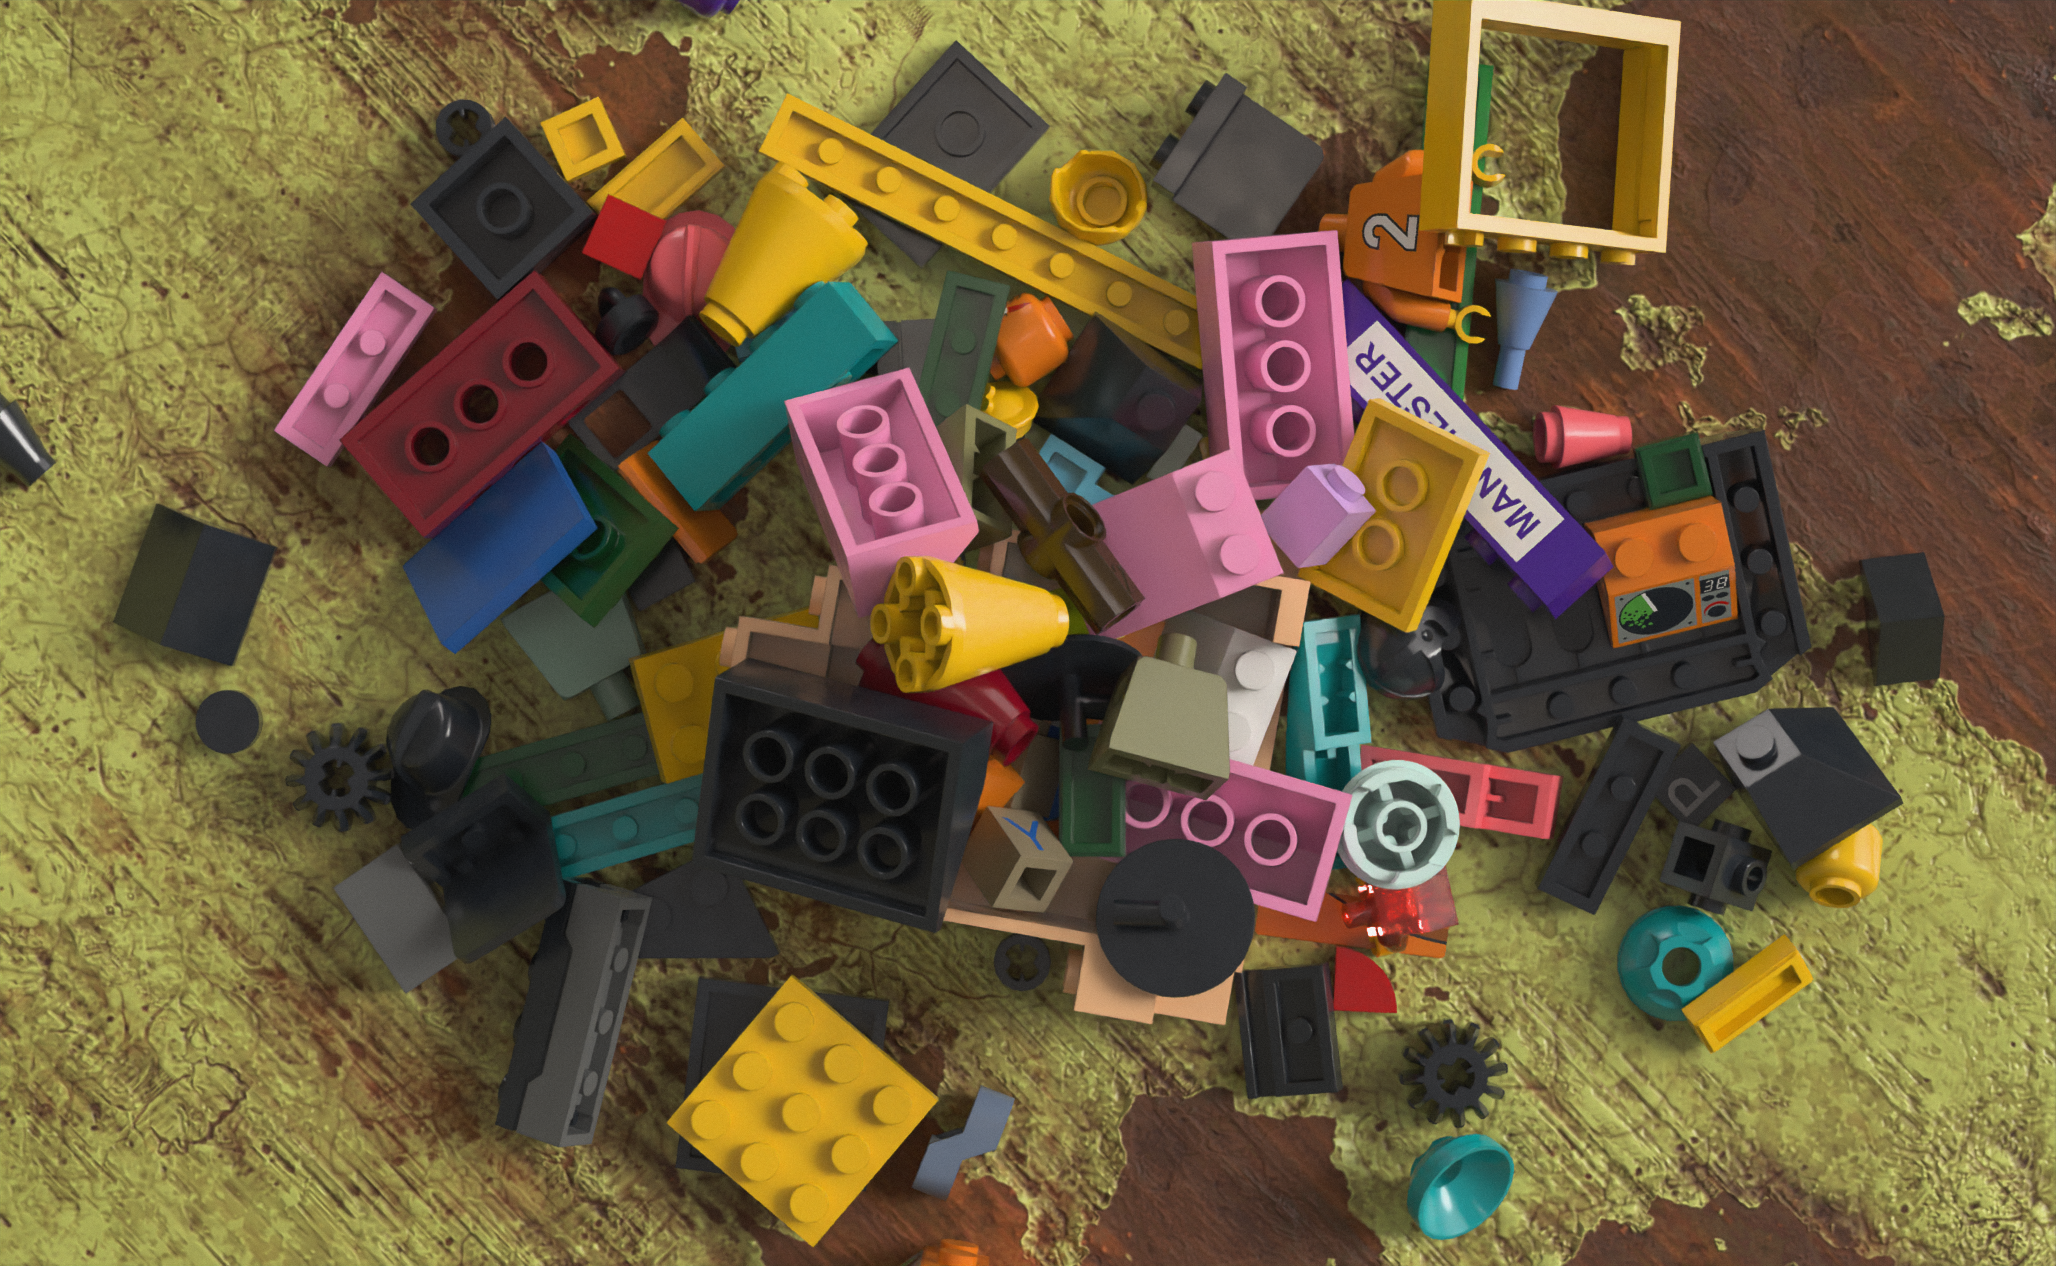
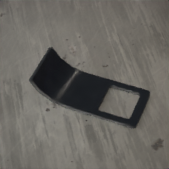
[569,315,737,472]

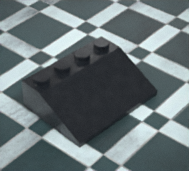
[691,657,994,933]

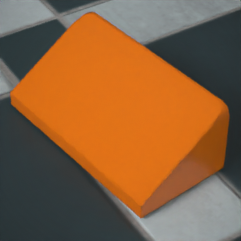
[617,440,738,565]

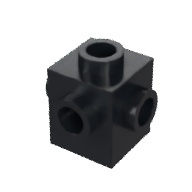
[1659,818,1772,916]

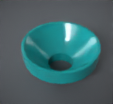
[1617,905,1734,1021]
[1407,1134,1514,1240]

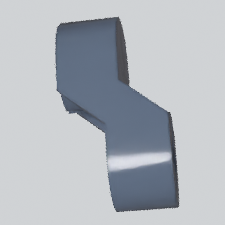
[911,1085,1015,1201]

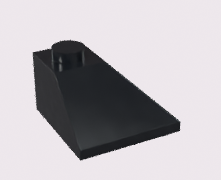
[1033,311,1203,485]
[1713,707,1903,870]

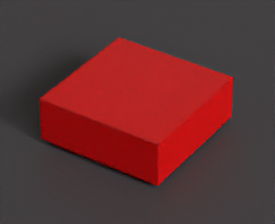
[582,194,667,280]

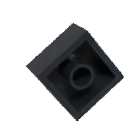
[410,117,598,301]

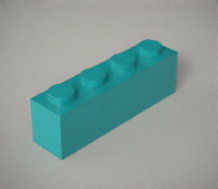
[648,281,899,512]

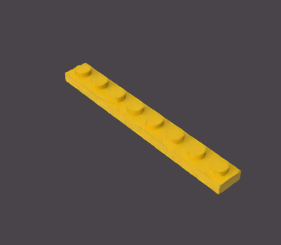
[758,93,1203,373]

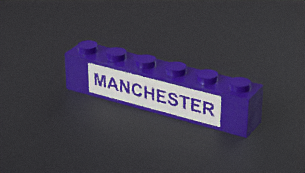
[1342,279,1614,619]

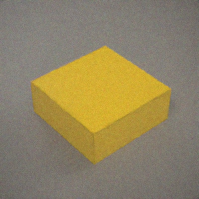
[540,97,627,183]

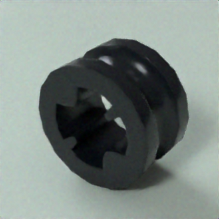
[436,99,496,158]
[994,933,1051,991]

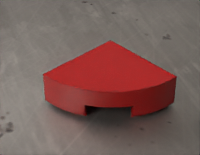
[1333,945,1397,1013]

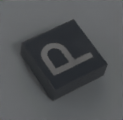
[1655,742,1736,826]

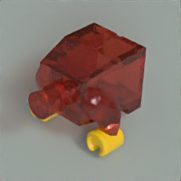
[1341,865,1459,957]

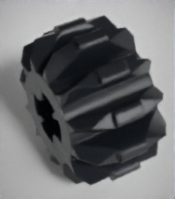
[285,723,397,832]
[1398,1018,1508,1128]

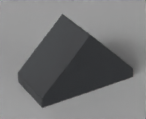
[1859,552,1945,686]

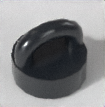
[595,287,659,355]

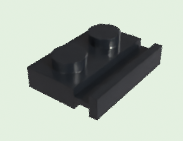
[1234,962,1343,1099]

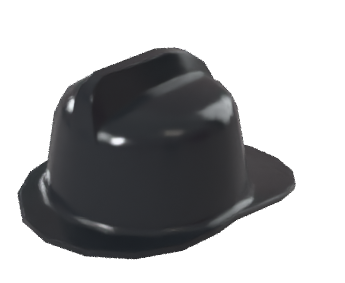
[386,686,492,830]

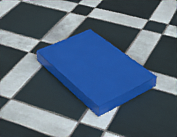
[402,442,597,654]

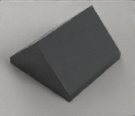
[113,503,278,666]

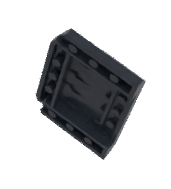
[1427,427,1811,753]

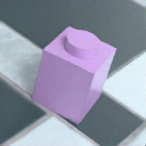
[1261,463,1376,568]

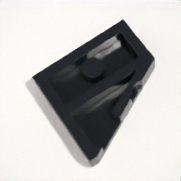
[631,860,781,959]

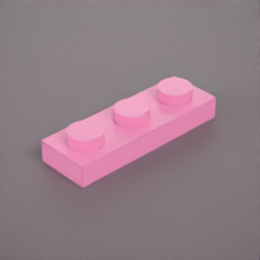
[274,272,438,467]

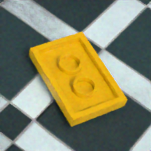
[1297,398,1490,632]
[628,606,819,784]

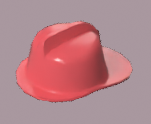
[643,210,735,352]

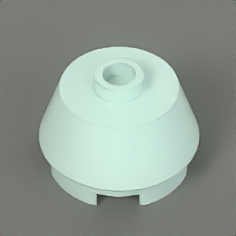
[1337,760,1460,889]

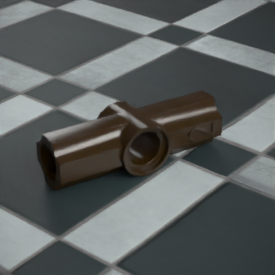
[979,438,1145,635]

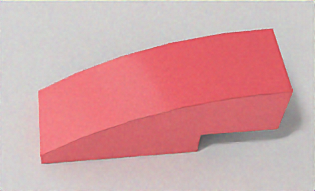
[1360,745,1564,839]

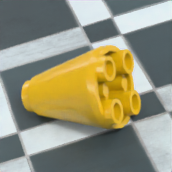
[699,161,868,347]
[870,556,1069,693]

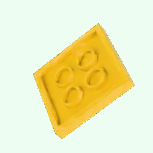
[666,974,938,1247]

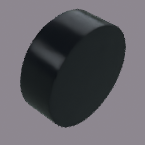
[196,690,263,754]

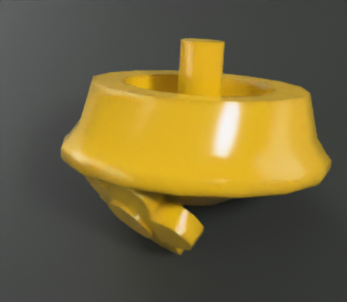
[980,381,1039,439]

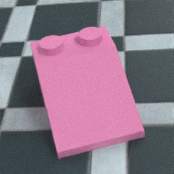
[1083,448,1283,639]

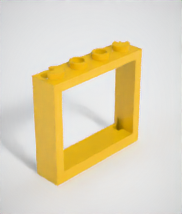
[1419,0,1681,265]

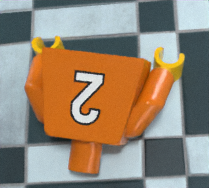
[1318,144,1505,344]

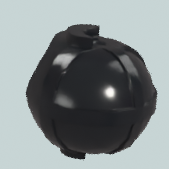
[1357,597,1461,701]

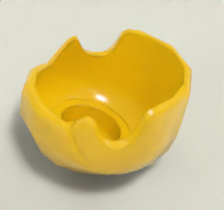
[1049,150,1148,246]

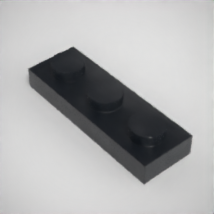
[1535,714,1681,915]

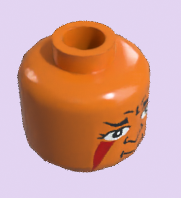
[990,292,1074,388]

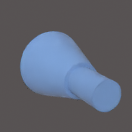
[1493,269,1558,390]

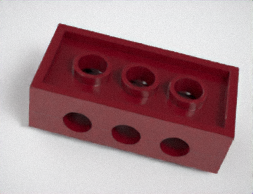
[339,270,626,539]

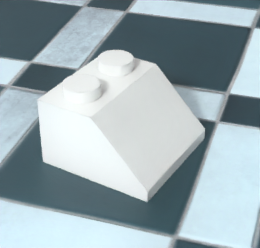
[1153,610,1297,766]

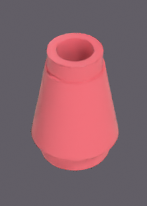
[1533,405,1632,469]

